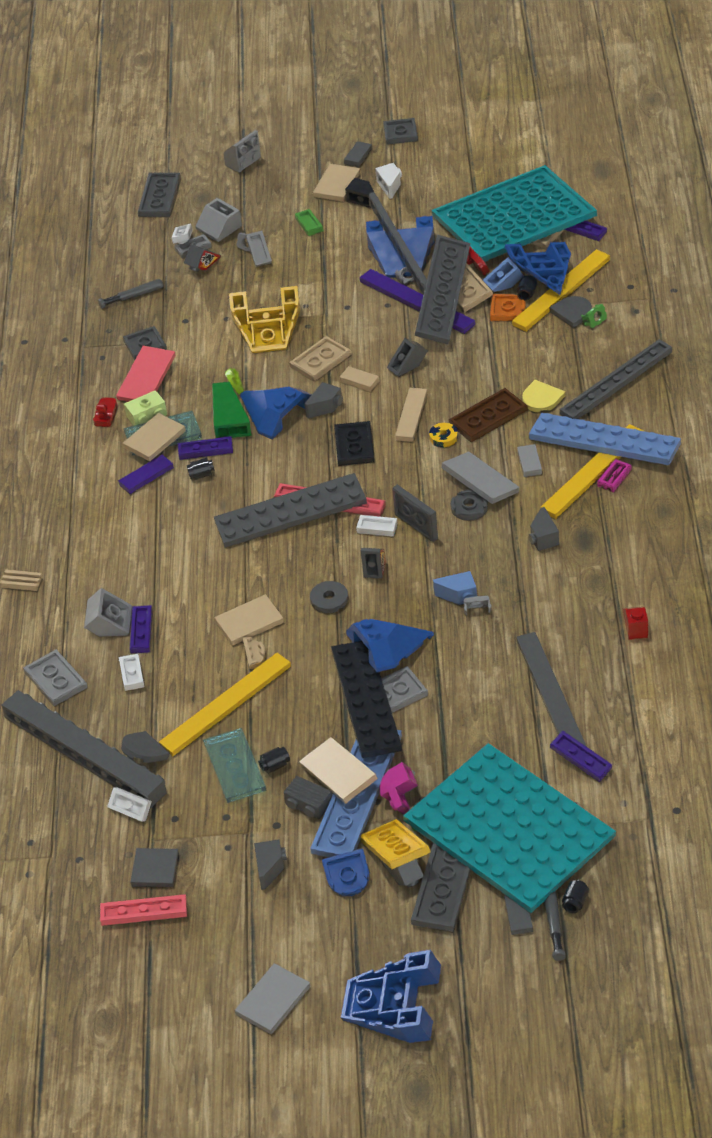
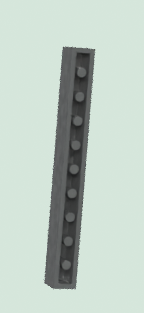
[2,690,167,809]

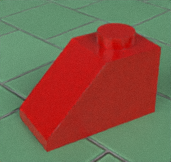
[623,606,648,640]

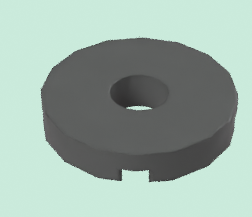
[450,490,488,520]
[310,581,348,613]

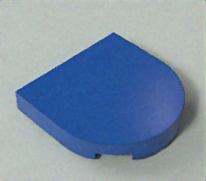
[322,848,370,896]

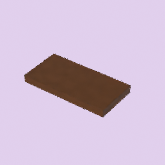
[449,388,528,442]

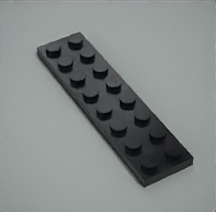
[331,641,402,758]

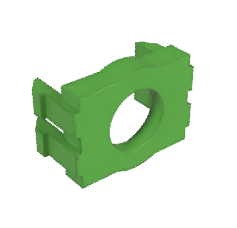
[581,304,607,328]

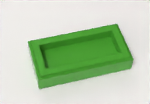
[295,209,323,236]

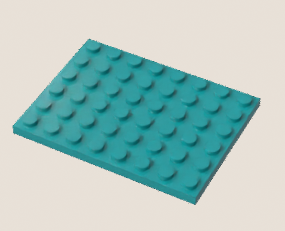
[432,165,597,262]
[403,743,616,913]

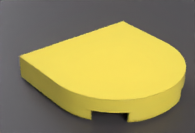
[522,380,565,413]

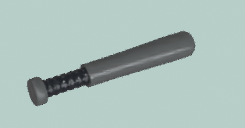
[98,279,163,309]
[544,891,566,961]

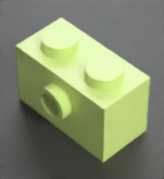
[124,390,167,428]

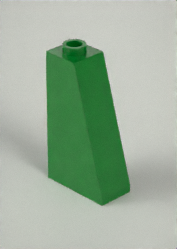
[212,382,252,438]

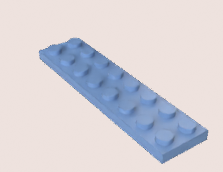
[529,413,681,465]
[310,730,402,857]

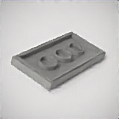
[441,452,520,504]

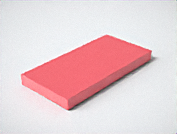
[116,346,176,402]

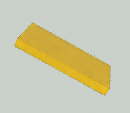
[360,819,430,869]

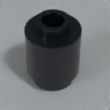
[517,276,538,301]
[186,457,214,480]
[258,747,290,774]
[562,880,589,913]

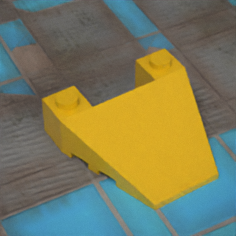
[229,286,300,353]

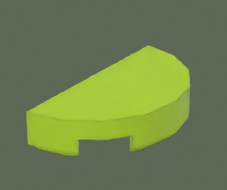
[225,368,244,394]

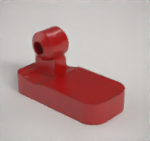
[466,247,490,276]
[93,397,117,427]

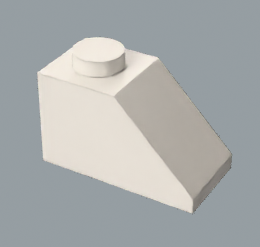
[376,163,402,199]

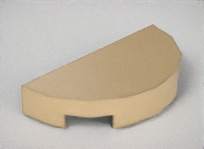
[243,637,266,670]

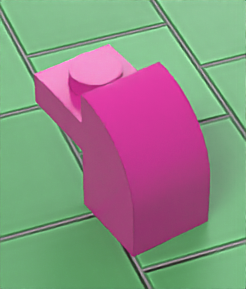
[380,762,418,815]

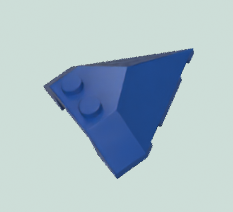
[505,242,571,295]
[239,387,312,439]
[346,619,434,672]

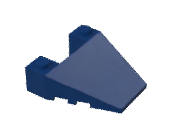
[366,216,435,278]
[341,950,441,1043]

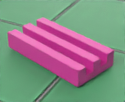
[597,459,632,492]

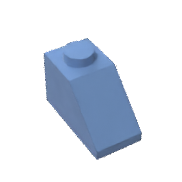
[483,257,524,292]
[433,571,477,605]

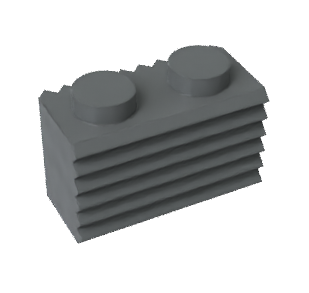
[284,776,332,819]

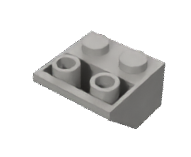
[224,130,261,172]
[195,198,242,242]

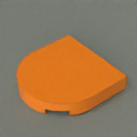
[490,294,526,321]

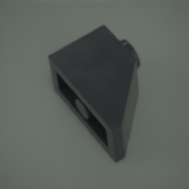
[345,178,374,208]

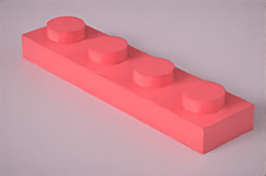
[100,894,187,926]

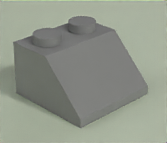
[84,588,132,637]

